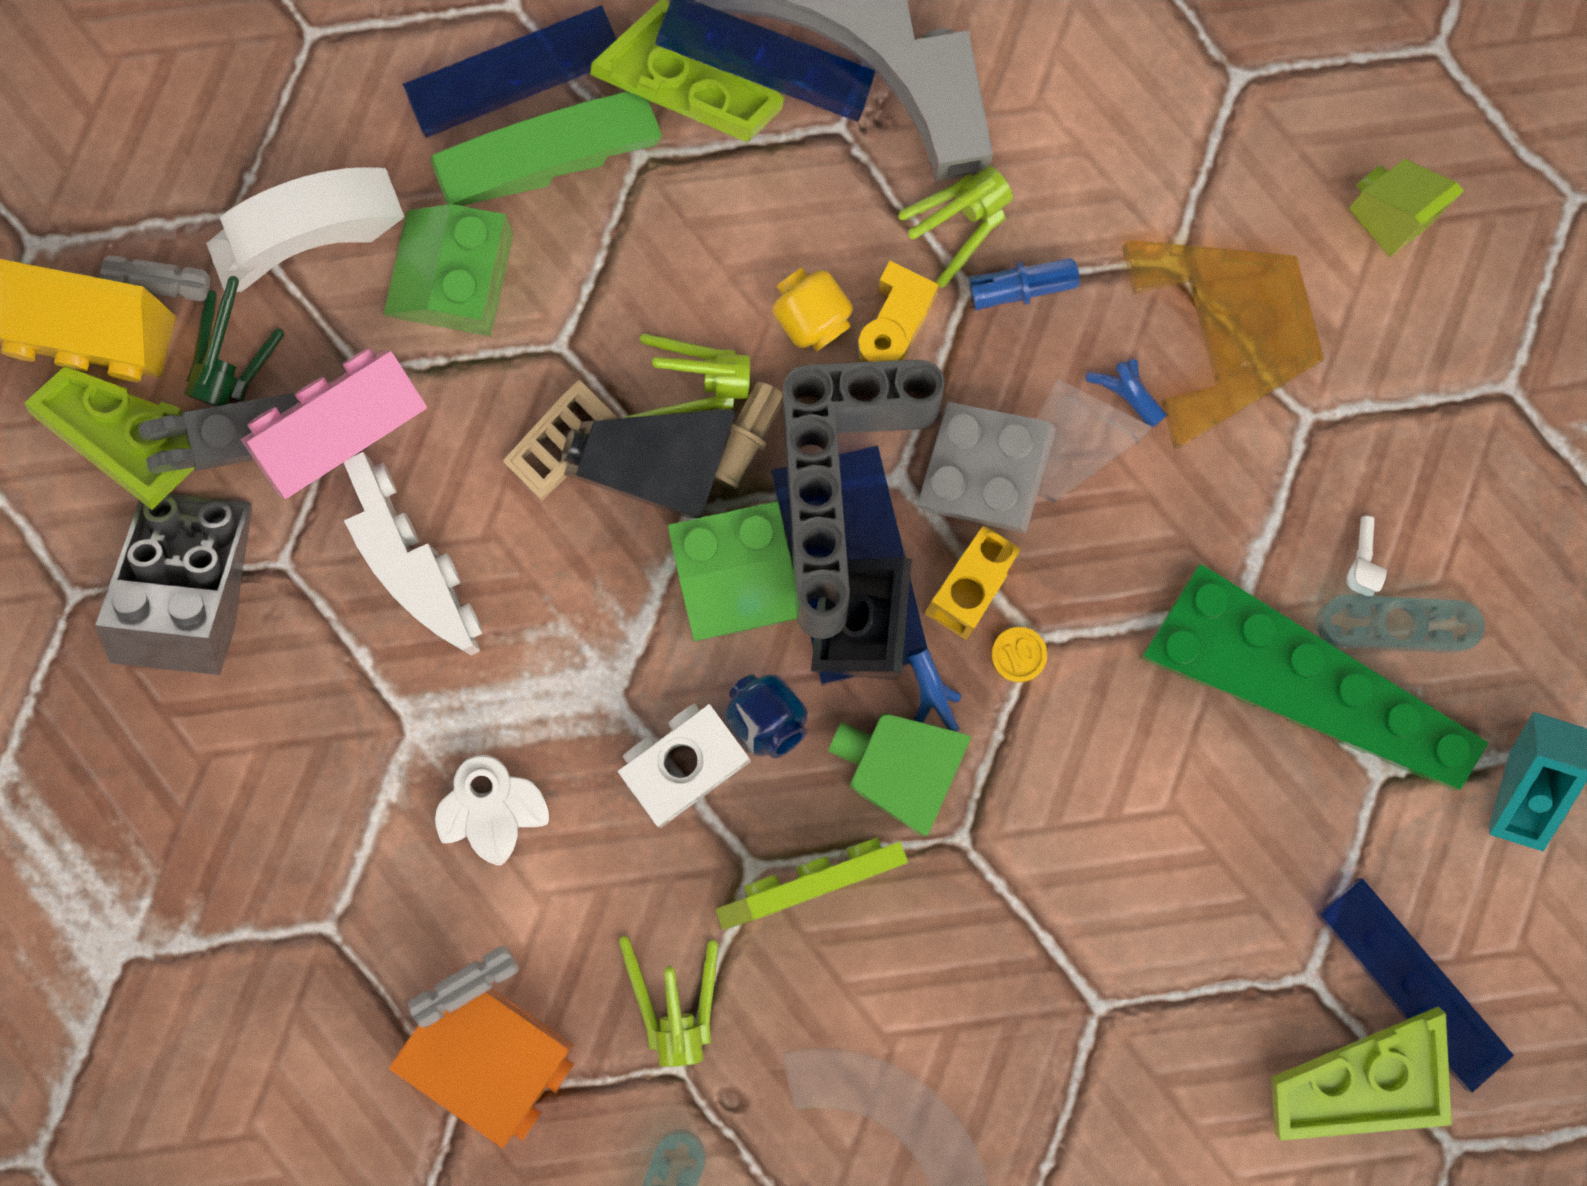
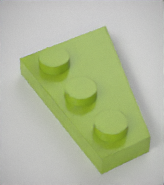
[590,0,785,143]
[24,366,194,510]
[715,837,908,930]
[1271,1007,1452,1141]

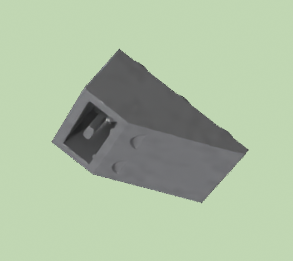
[95,494,252,675]

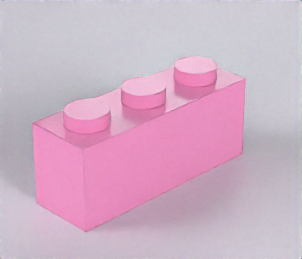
[240,347,427,499]

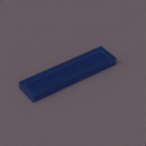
[655,0,876,122]
[403,5,617,138]
[1316,878,1514,1093]

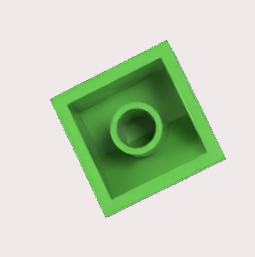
[384,204,514,337]
[668,501,797,642]

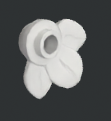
[435,755,549,865]

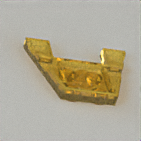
[1122,240,1324,449]

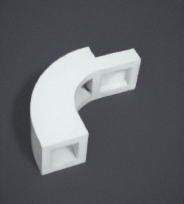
[206,167,404,292]

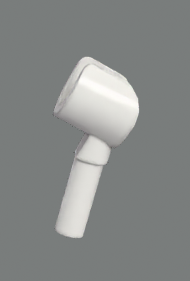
[1346,516,1387,597]

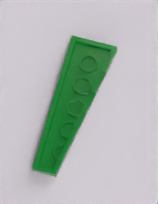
[1140,563,1489,791]

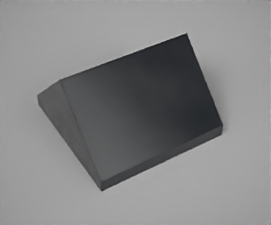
[811,557,912,681]

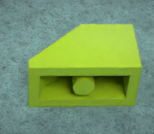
[1348,158,1464,257]

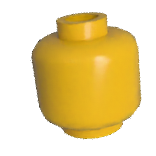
[772,267,853,352]

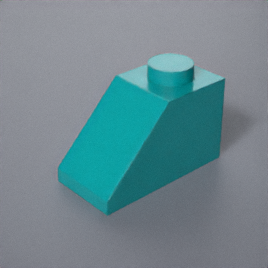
[1489,712,1587,852]

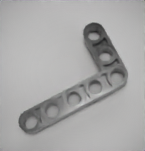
[783,359,945,639]

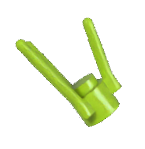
[898,165,1013,288]
[625,334,750,418]
[619,936,718,1067]

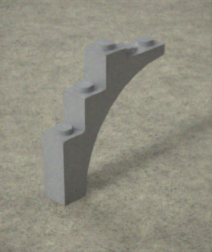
[685,0,993,181]

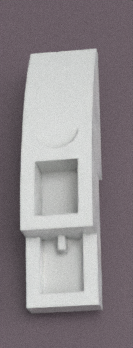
[343,452,483,655]

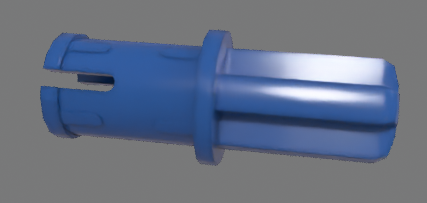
[968,258,1080,311]

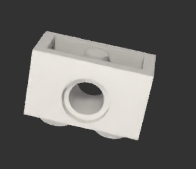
[617,704,751,828]

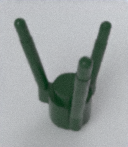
[184,276,284,407]

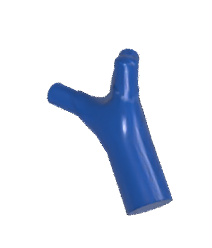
[1085,359,1167,429]
[907,647,961,732]

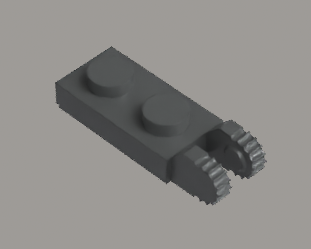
[138,393,297,473]

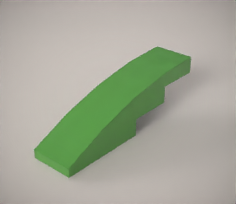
[430,91,662,206]

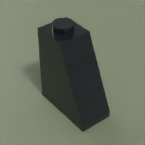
[562,409,736,518]

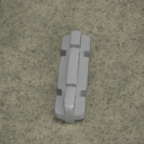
[100,255,211,301]
[408,946,519,1028]

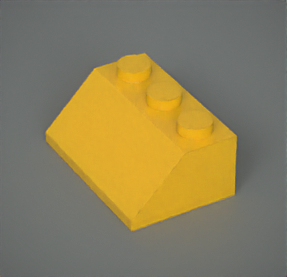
[0,259,176,382]

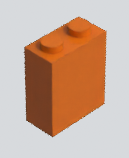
[388,969,575,1149]

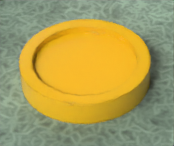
[991,627,1047,683]

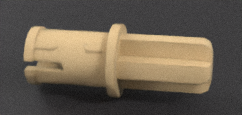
[714,382,783,491]

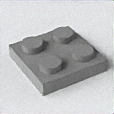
[917,402,1056,534]

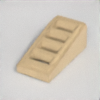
[503,380,618,501]

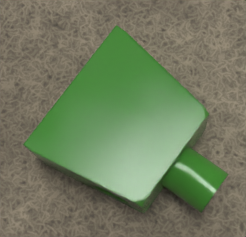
[828,713,971,837]

